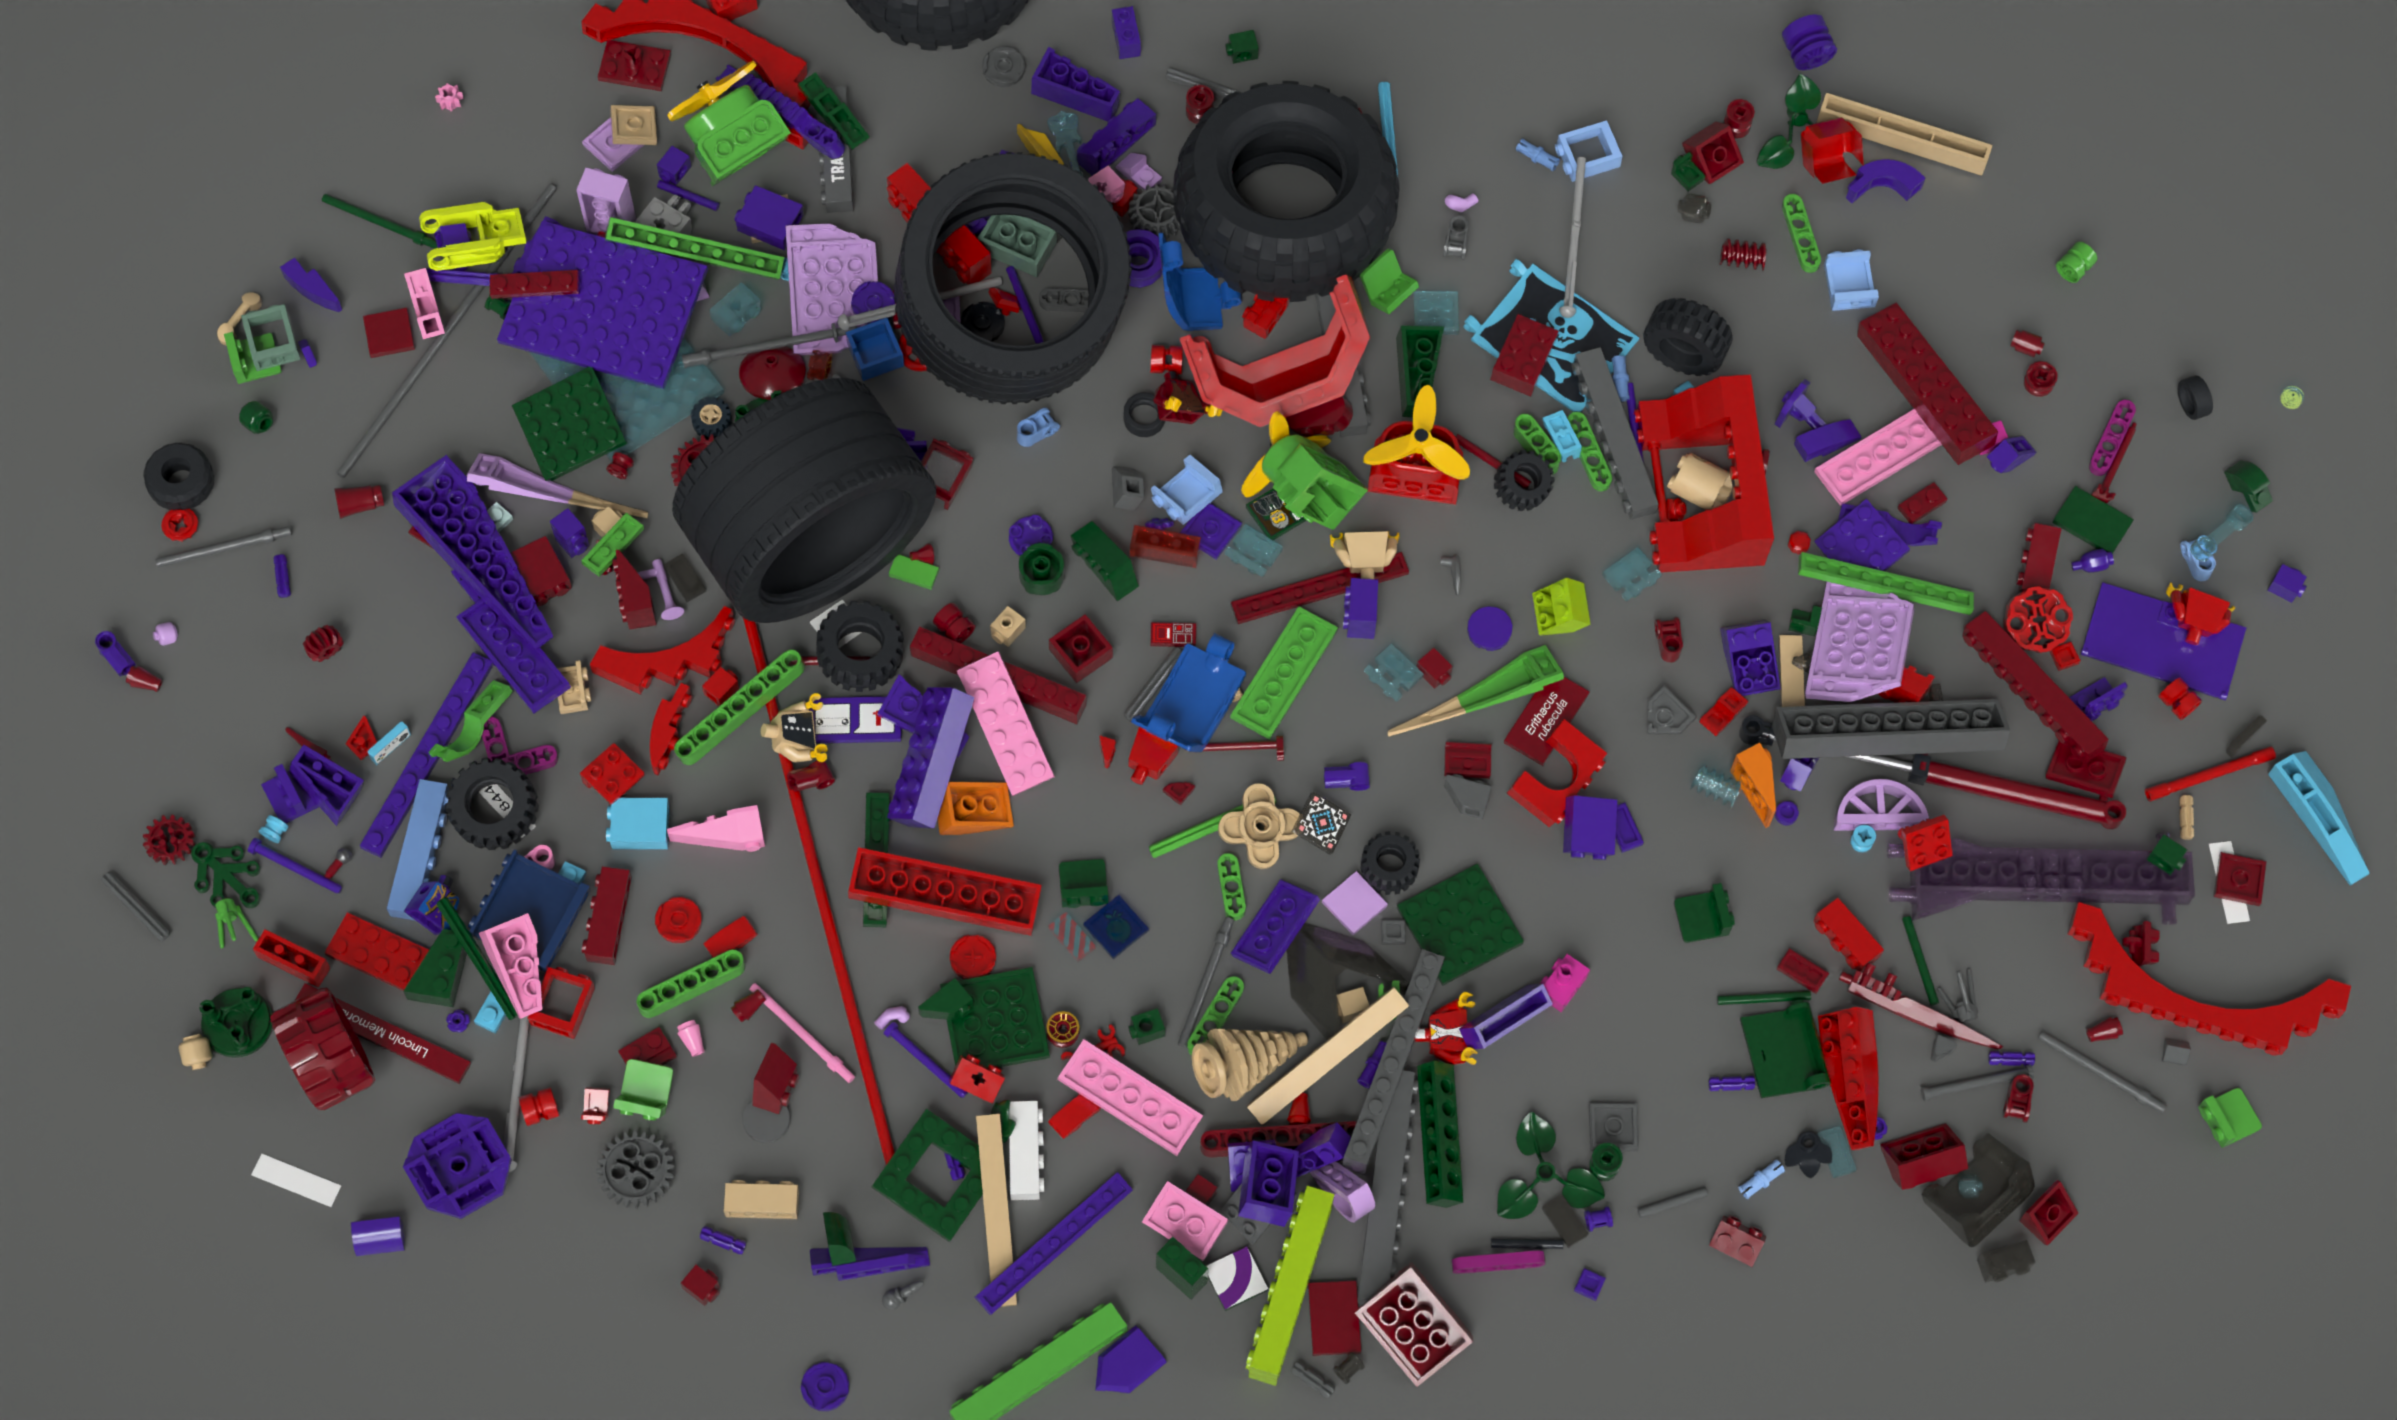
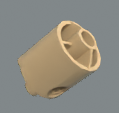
[1667,453,1733,510]

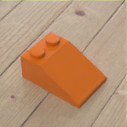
[1730,743,1776,828]
[937,782,1014,835]

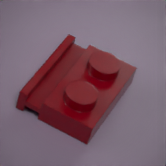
[1444,742,1492,779]
[618,1027,677,1065]

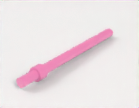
[749,983,855,1083]

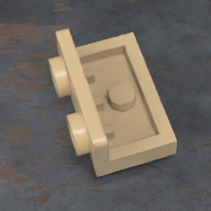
[557,660,591,714]

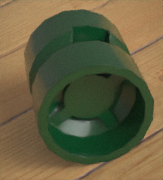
[1589,1143,1623,1181]

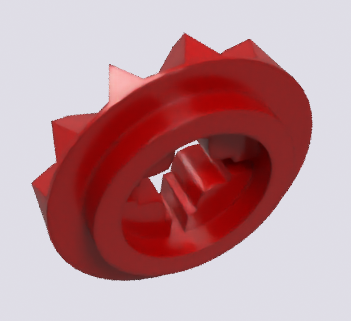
[161,509,199,542]

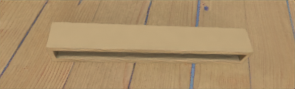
[1817,93,1993,176]

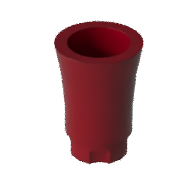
[334,485,384,519]

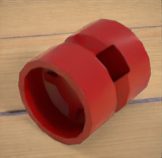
[1150,344,1183,375]
[2158,677,2202,721]
[518,1087,559,1126]

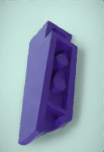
[810,1247,930,1281]

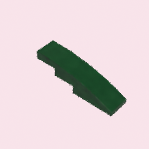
[797,72,870,150]

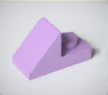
[1116,153,1162,190]

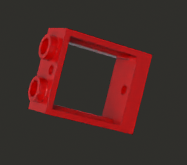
[528,967,595,1039]

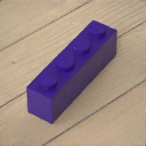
[1459,984,1553,1049]

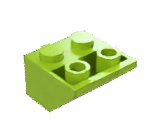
[1532,578,1591,636]

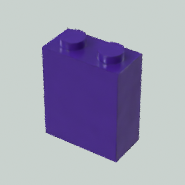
[734,185,804,251]
[1563,795,1617,860]

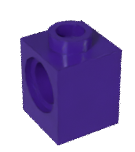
[657,146,692,186]

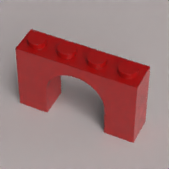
[1506,719,1607,827]

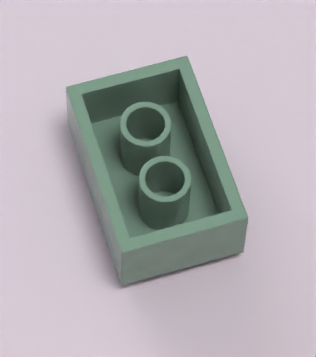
[978,215,1057,277]

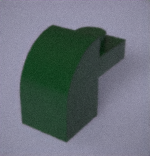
[2224,460,2273,513]

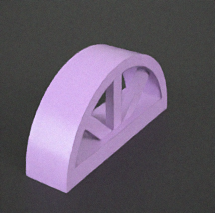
[1834,779,1929,831]
[1310,1161,1375,1223]

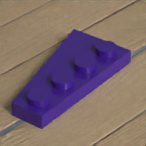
[877,674,969,758]

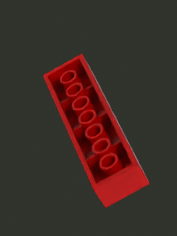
[848,847,1042,936]

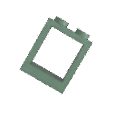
[241,304,301,371]

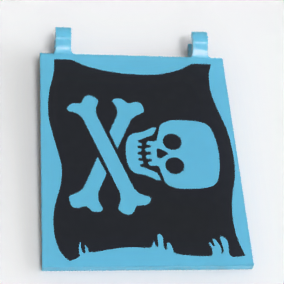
[1463,259,1639,412]

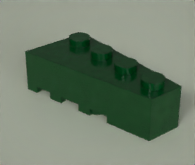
[1396,326,1444,417]

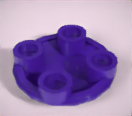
[1009,515,1053,556]

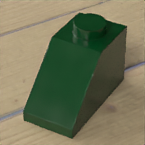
[918,978,973,1020]

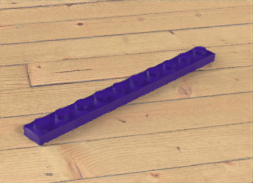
[360,653,494,858]

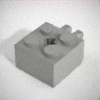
[634,194,692,235]

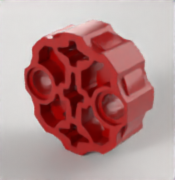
[2003,586,2073,653]

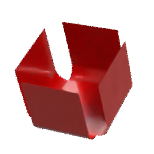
[1801,117,1864,184]

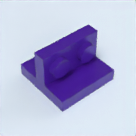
[261,764,319,823]

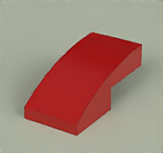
[1699,687,1749,736]
[703,916,758,958]
[1048,1094,1101,1139]

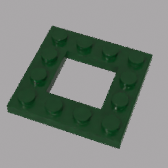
[871,1109,983,1242]

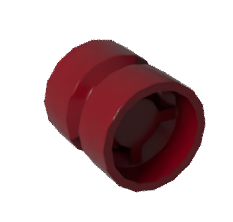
[1186,85,1214,124]
[1723,99,1755,139]
[933,603,976,643]

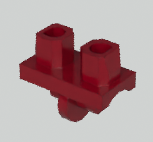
[2122,921,2160,967]

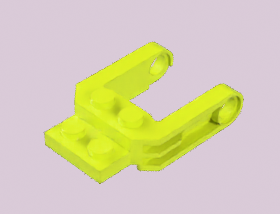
[419,202,526,271]

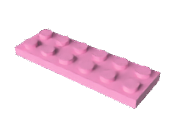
[1814,409,1942,506]
[957,652,1055,796]
[1058,1039,1203,1156]

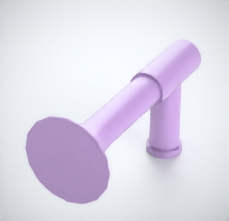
[637,559,684,620]

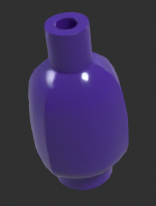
[2071,549,2114,573]

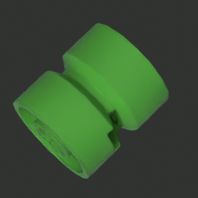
[2056,242,2098,283]

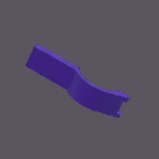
[1838,503,1942,546]

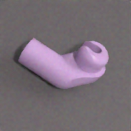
[1445,193,1478,212]
[874,1006,910,1030]

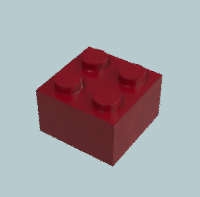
[1049,614,1113,683]

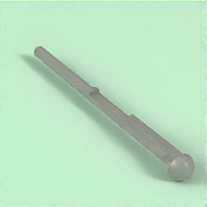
[1559,157,1586,318]
[837,277,1002,330]
[503,1015,529,1172]

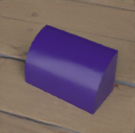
[351,1216,405,1256]

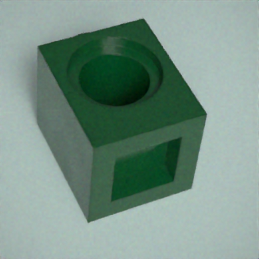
[1225,30,1259,64]
[2147,834,2188,875]
[1128,1008,1165,1045]

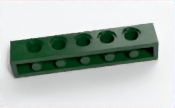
[1417,1060,1464,1208]

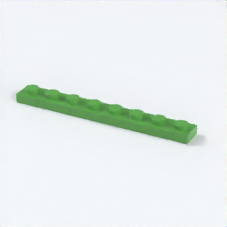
[1798,552,1974,615]

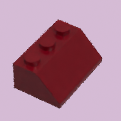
[1880,1123,1968,1190]

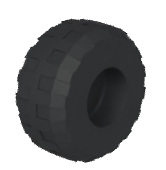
[143,442,214,510]

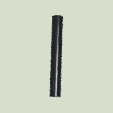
[1491,1238,1563,1249]

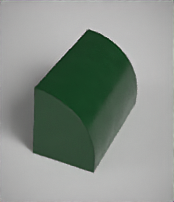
[823,1212,856,1266]

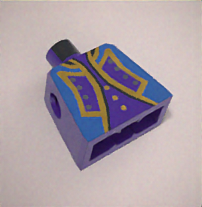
[404,875,459,935]

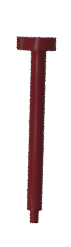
[2092,422,2137,503]
[1203,735,1284,761]

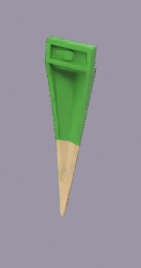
[1388,645,1564,736]

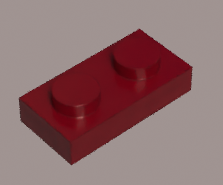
[1898,482,1948,524]

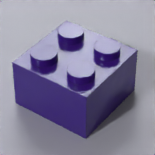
[1343,578,1378,639]

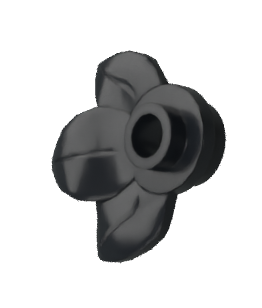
[1785,1131,1832,1178]

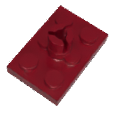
[598,40,671,92]

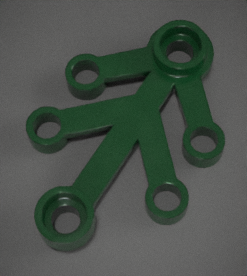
[191,842,260,908]

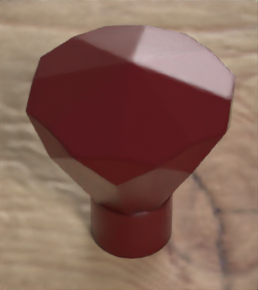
[910,543,935,565]

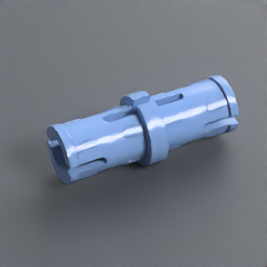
[1738,1160,1785,1199]

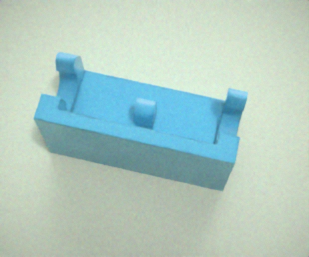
[1542,410,1582,462]

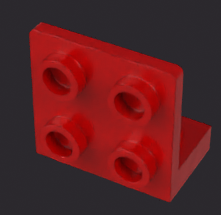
[580,743,645,804]

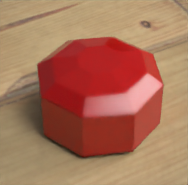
[1788,531,1811,554]

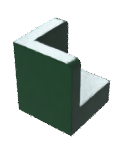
[1788,606,1822,637]

